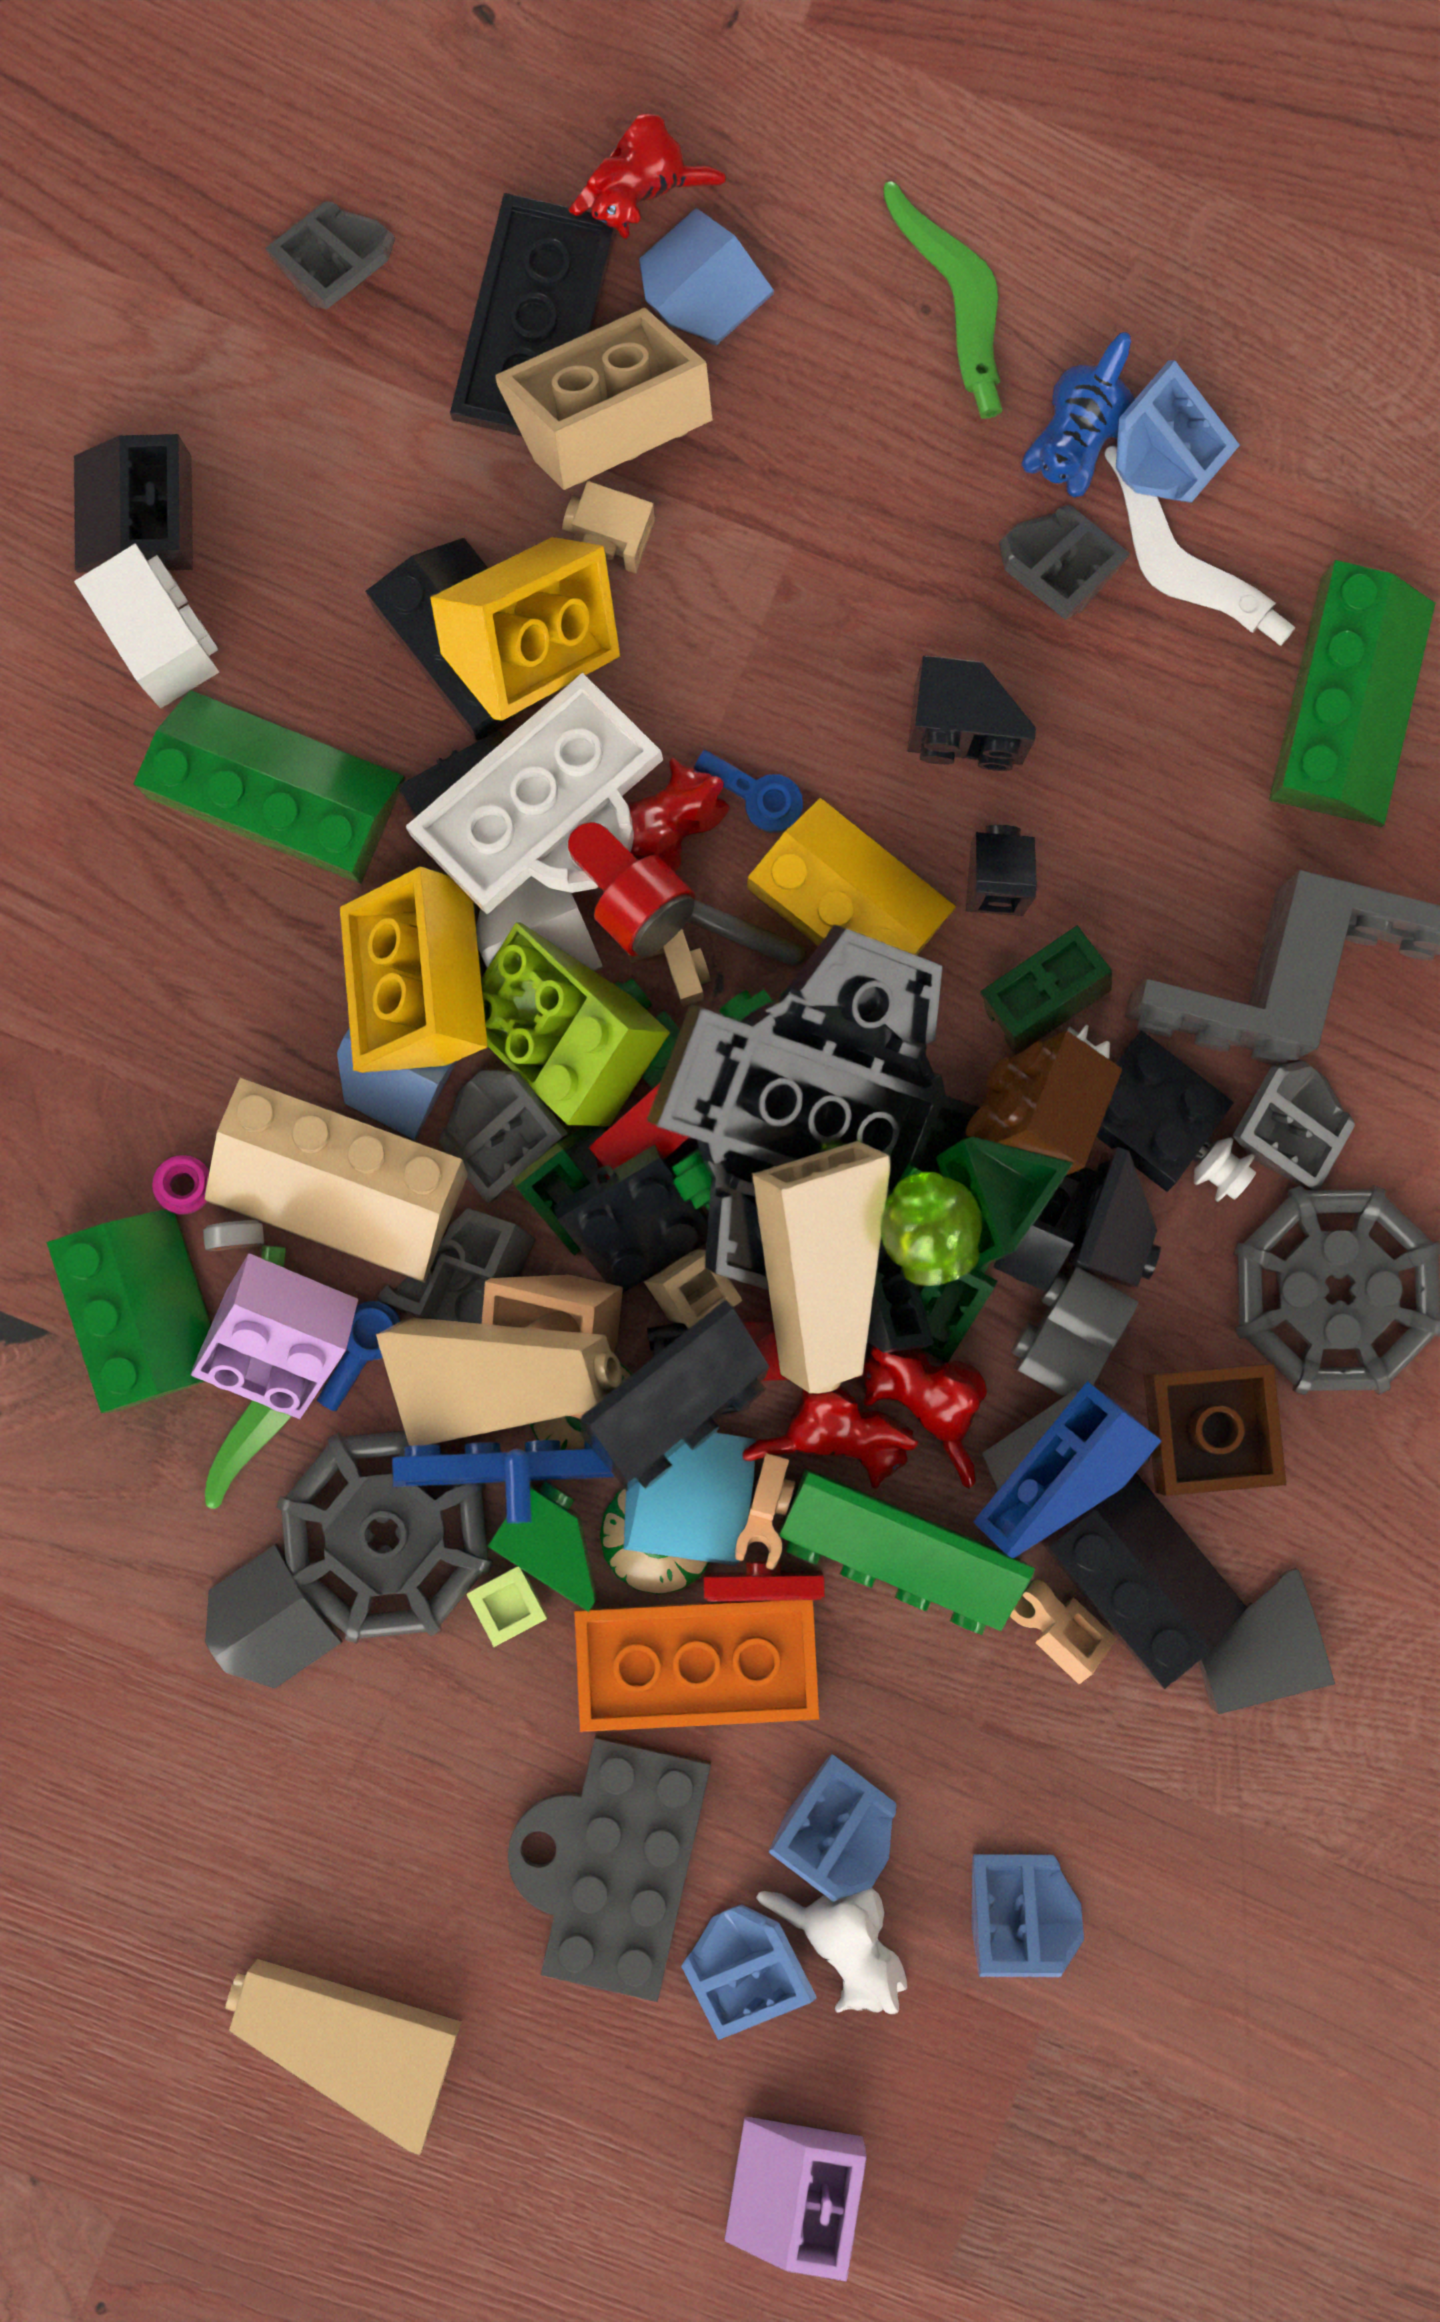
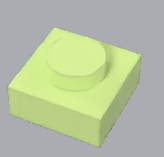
[466,1566,548,1647]

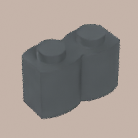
[1011,1266,1139,1397]

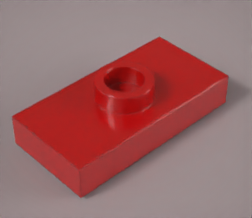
[704,1561,825,1601]

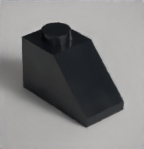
[965,825,1037,916]
[993,1167,1096,1292]

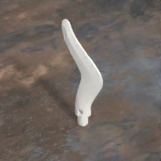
[1105,446,1296,646]

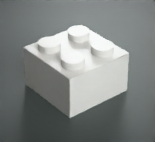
[74,544,219,709]

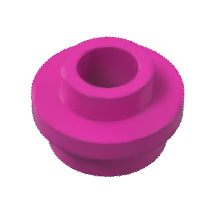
[152,1155,209,1215]

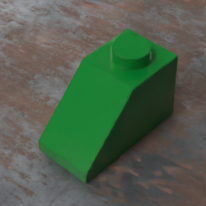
[487,1481,598,1612]

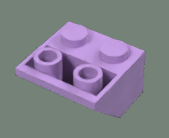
[191,1253,358,1419]
[725,2116,867,2281]

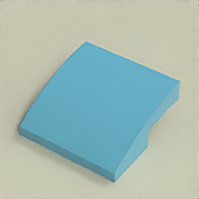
[624,1432,756,1566]

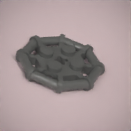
[1233,1185,1440,1395]
[276,1430,493,1644]

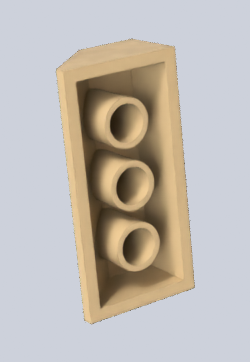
[204,1078,468,1283]

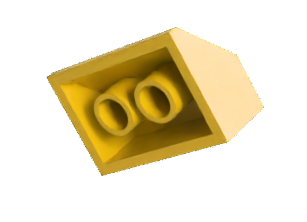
[430,537,620,721]
[747,798,956,956]
[340,866,488,1073]

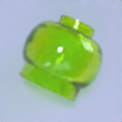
[880,1172,982,1285]

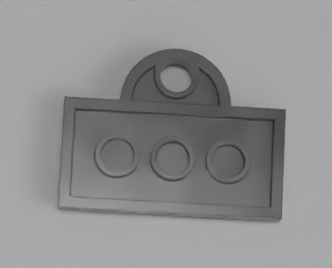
[508,1735,711,2002]

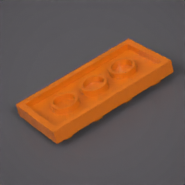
[574,1600,819,1732]

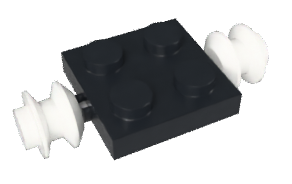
[1067,1024,1256,1202]

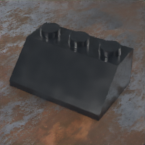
[365,537,529,742]
[581,1299,769,1491]
[1041,1472,1246,1690]

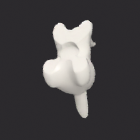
[756,1888,907,2014]

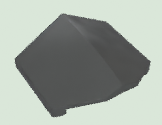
[265,201,395,309]
[999,505,1130,620]
[1233,1060,1355,1190]
[439,1069,568,1204]
[205,1544,343,1689]

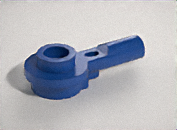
[693,749,803,833]
[316,1301,401,1412]

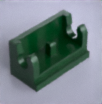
[980,925,1112,1055]

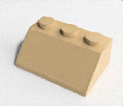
[496,307,712,490]

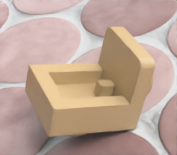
[628,929,711,1007]

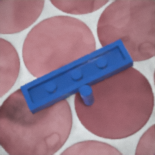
[392,1440,616,1524]

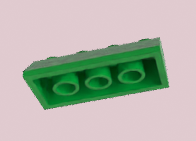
[1269,560,1435,827]
[133,690,406,884]
[778,1468,1035,1635]

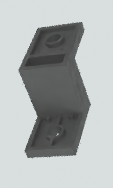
[1124,870,1440,1065]

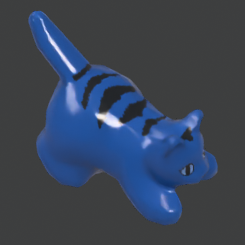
[1021,332,1135,498]

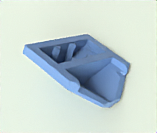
[639,208,774,345]
[1116,360,1240,502]
[337,1028,457,1141]
[768,1754,896,1902]
[971,1854,1084,1977]
[681,1904,817,2040]

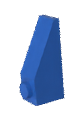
[973,1381,1162,1559]

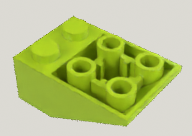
[481,922,670,1126]

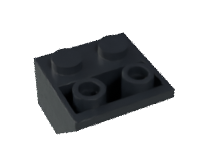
[74,434,193,573]
[907,655,1036,771]

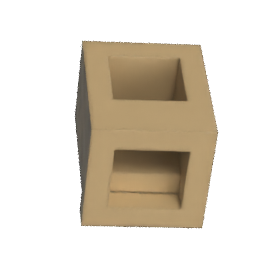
[562,481,655,574]
[644,1249,743,1329]

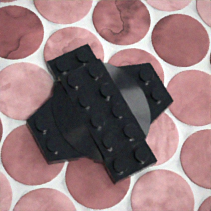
[647,924,981,1290]

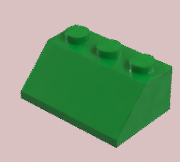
[46,1209,212,1413]

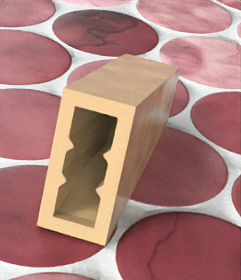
[752,1141,890,1393]
[376,1318,622,1446]
[225,1959,462,2155]

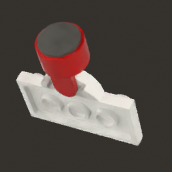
[406,673,695,957]

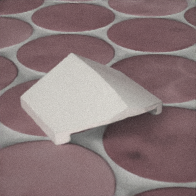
[476,876,603,971]

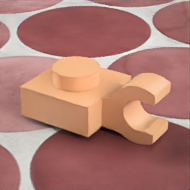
[735,1453,795,1570]
[1010,1578,1117,1684]

